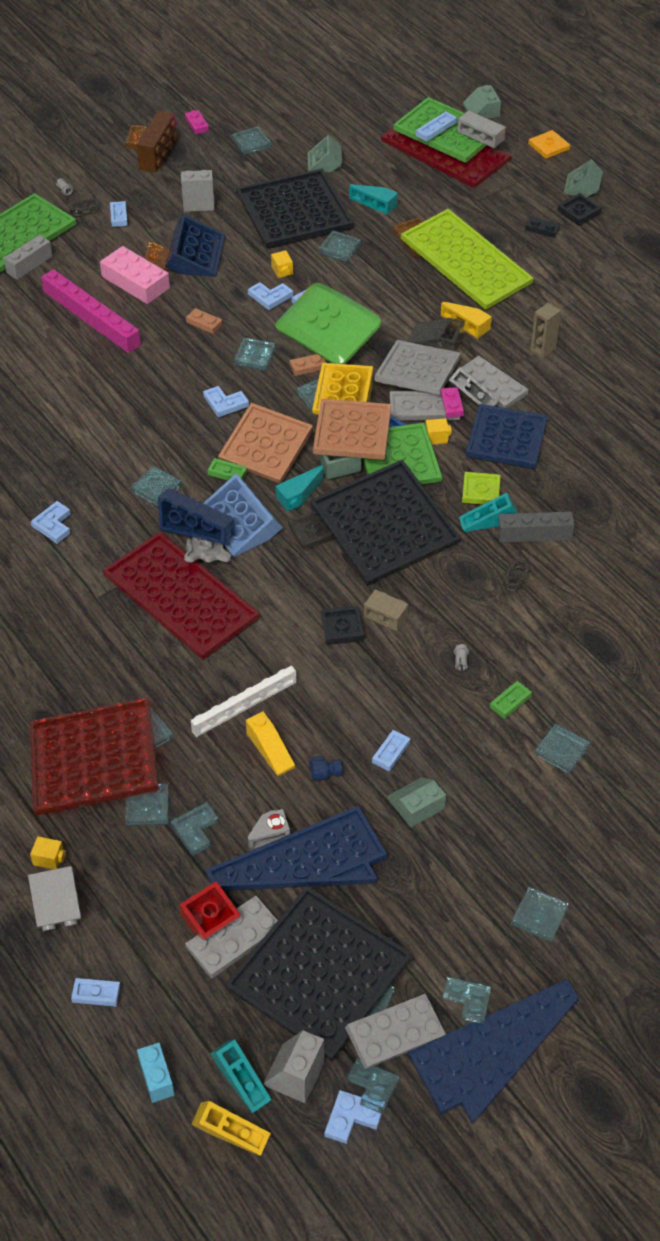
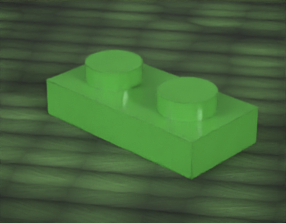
[207,458,247,480]
[490,681,532,719]

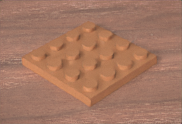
[313,399,391,460]
[218,403,313,484]

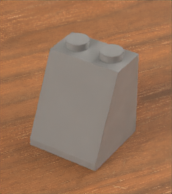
[181,170,214,212]
[28,866,82,931]
[263,1030,324,1103]

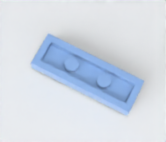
[416,112,457,142]

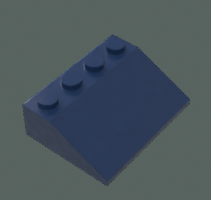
[165,214,225,277]

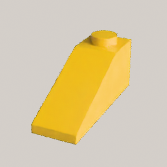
[441,302,492,339]
[246,712,295,776]
[191,1101,270,1156]

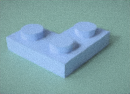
[248,283,293,310]
[203,386,249,417]
[31,501,71,544]
[324,1090,384,1144]

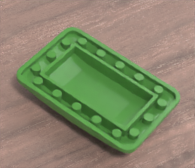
[275,283,382,364]

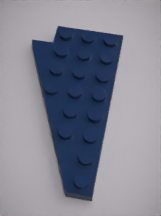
[205,806,387,890]
[408,979,579,1124]

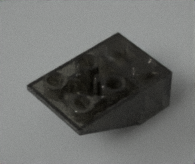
[407,318,465,352]

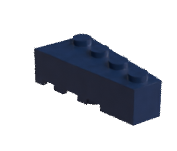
[158,488,235,544]

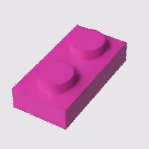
[185,110,209,134]
[440,387,464,418]

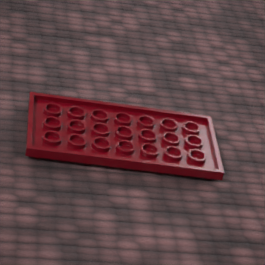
[381,128,511,188]
[103,532,260,660]

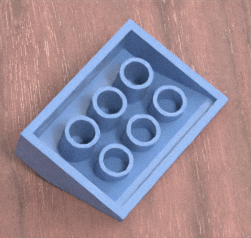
[203,474,283,557]

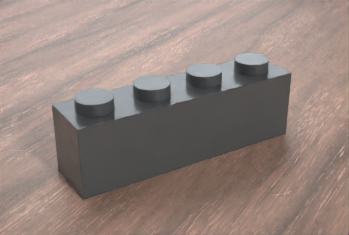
[497,512,574,543]

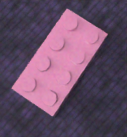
[100,246,170,304]

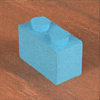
[137,1043,174,1103]

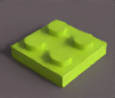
[462,472,500,504]

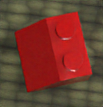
[180,882,241,940]

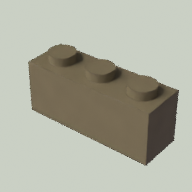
[530,303,561,358]

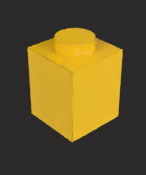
[271,250,293,278]
[425,418,451,444]
[30,836,66,870]

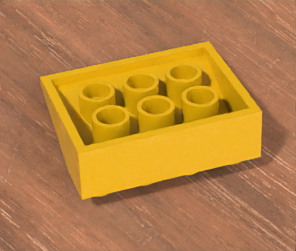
[312,363,373,415]

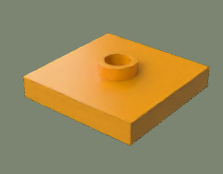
[528,130,570,159]

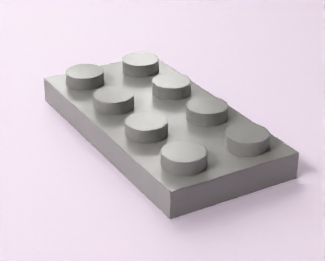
[455,356,528,408]
[390,391,460,420]
[185,896,278,979]
[345,994,446,1070]

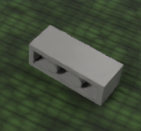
[457,110,506,148]
[4,235,52,280]

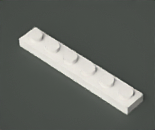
[191,666,296,737]

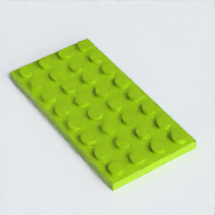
[401,209,534,310]

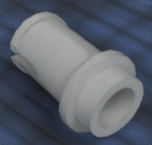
[56,178,73,196]
[454,644,469,670]

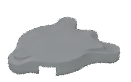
[184,537,231,562]

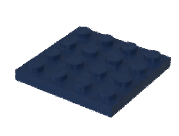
[466,404,548,469]

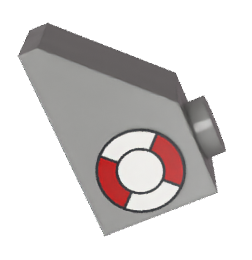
[248,809,290,851]

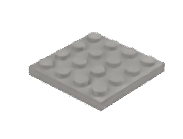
[375,340,461,395]

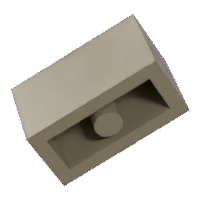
[364,589,409,631]

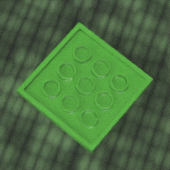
[362,423,442,485]

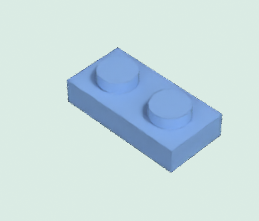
[110,201,128,227]
[372,730,410,772]
[71,978,121,1007]

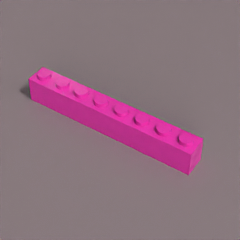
[41,269,141,353]

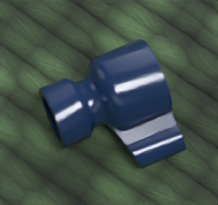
[308,756,342,781]

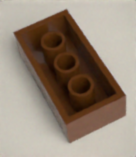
[137,110,178,173]

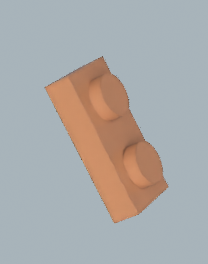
[186,308,223,334]
[290,354,326,376]

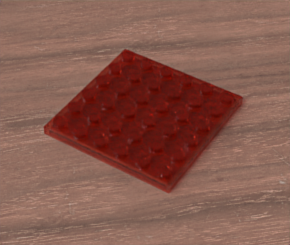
[30,697,159,816]

